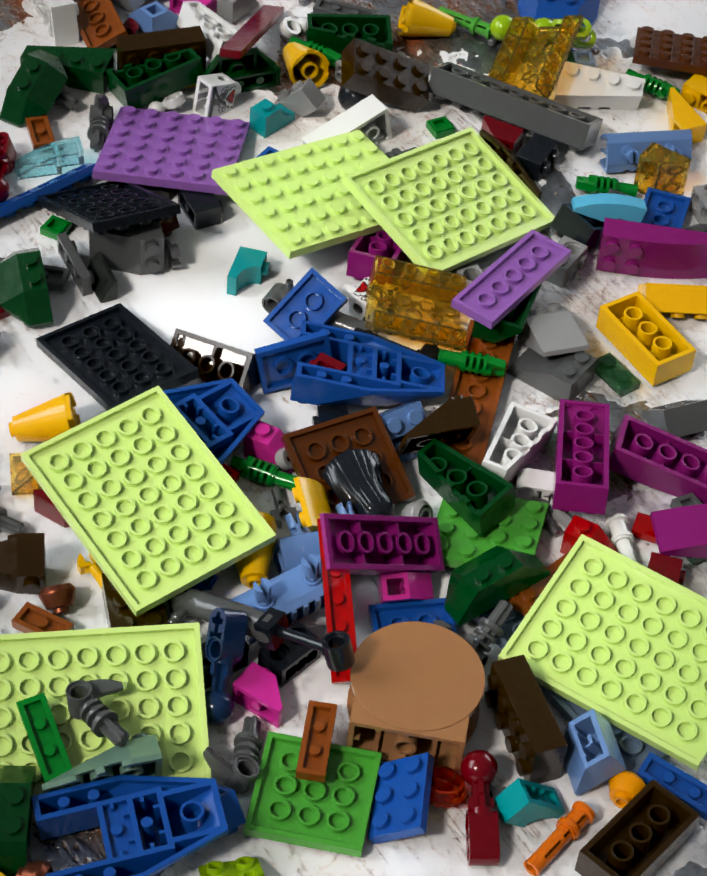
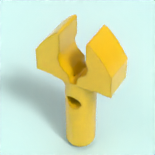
[77,553,103,589]

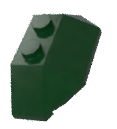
[203,47,281,93]
[0,49,68,128]
[0,248,54,328]
[444,545,551,627]
[0,765,36,876]

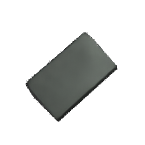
[87,252,118,303]

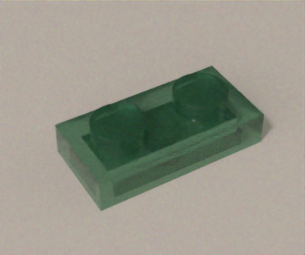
[595,353,641,397]

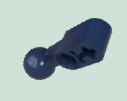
[205,608,248,726]

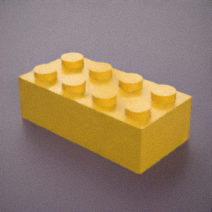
[596,291,696,386]

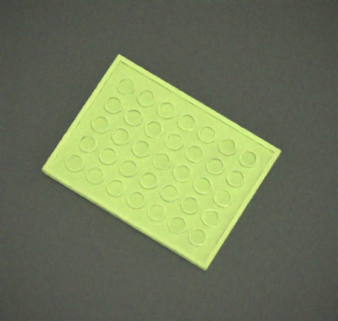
[342,127,555,281]
[211,130,389,259]
[21,385,276,617]
[498,534,707,771]
[0,622,211,795]

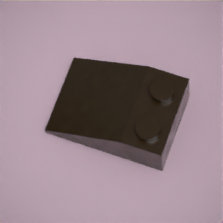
[396,395,481,456]

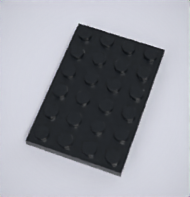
[38,181,181,235]
[36,303,199,411]

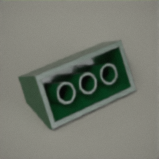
[472,284,542,343]

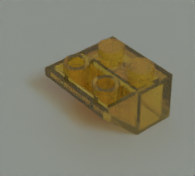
[634,142,692,195]

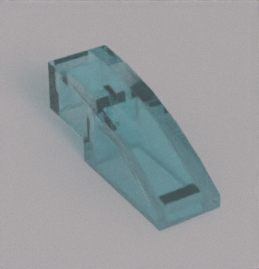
[14,136,84,180]

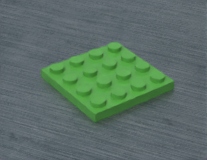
[437,498,549,568]
[243,731,382,858]

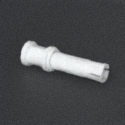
[605,513,638,563]

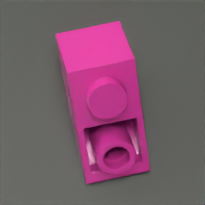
[377,572,434,604]

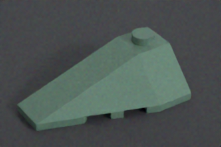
[41,733,163,793]

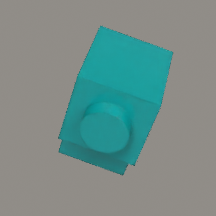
[250,99,295,138]
[227,246,270,296]
[494,778,566,828]

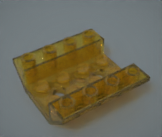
[488,15,584,98]
[365,255,466,351]

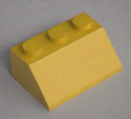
[638,283,707,320]

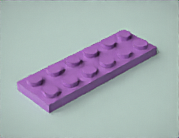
[451,229,572,329]

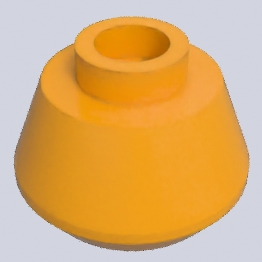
[609,771,646,809]

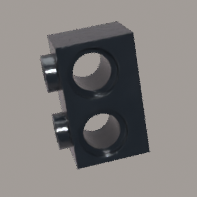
[258,621,321,688]

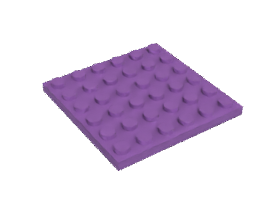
[92,106,250,195]

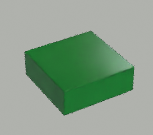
[426,116,455,139]
[40,215,72,240]

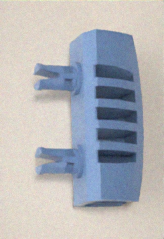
[600,129,692,173]
[273,501,354,575]
[230,554,325,645]

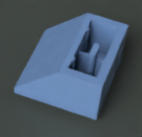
[379,401,426,463]
[564,709,627,796]

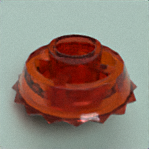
[429,767,470,810]

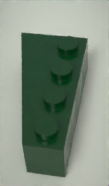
[306,14,393,53]
[20,45,116,94]
[105,48,204,109]
[417,438,515,537]

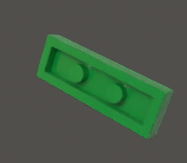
[16,693,72,783]

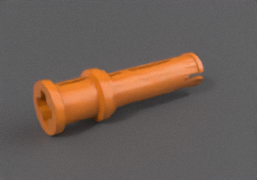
[523,801,596,876]

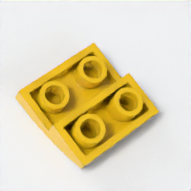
[292,476,331,532]

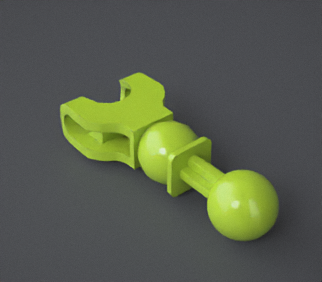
[490,15,597,49]

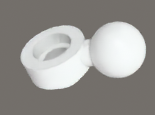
[279,17,307,39]
[148,91,186,112]

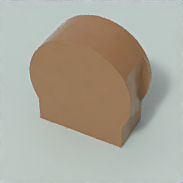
[347,621,485,775]

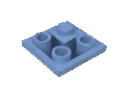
[127,1,179,33]

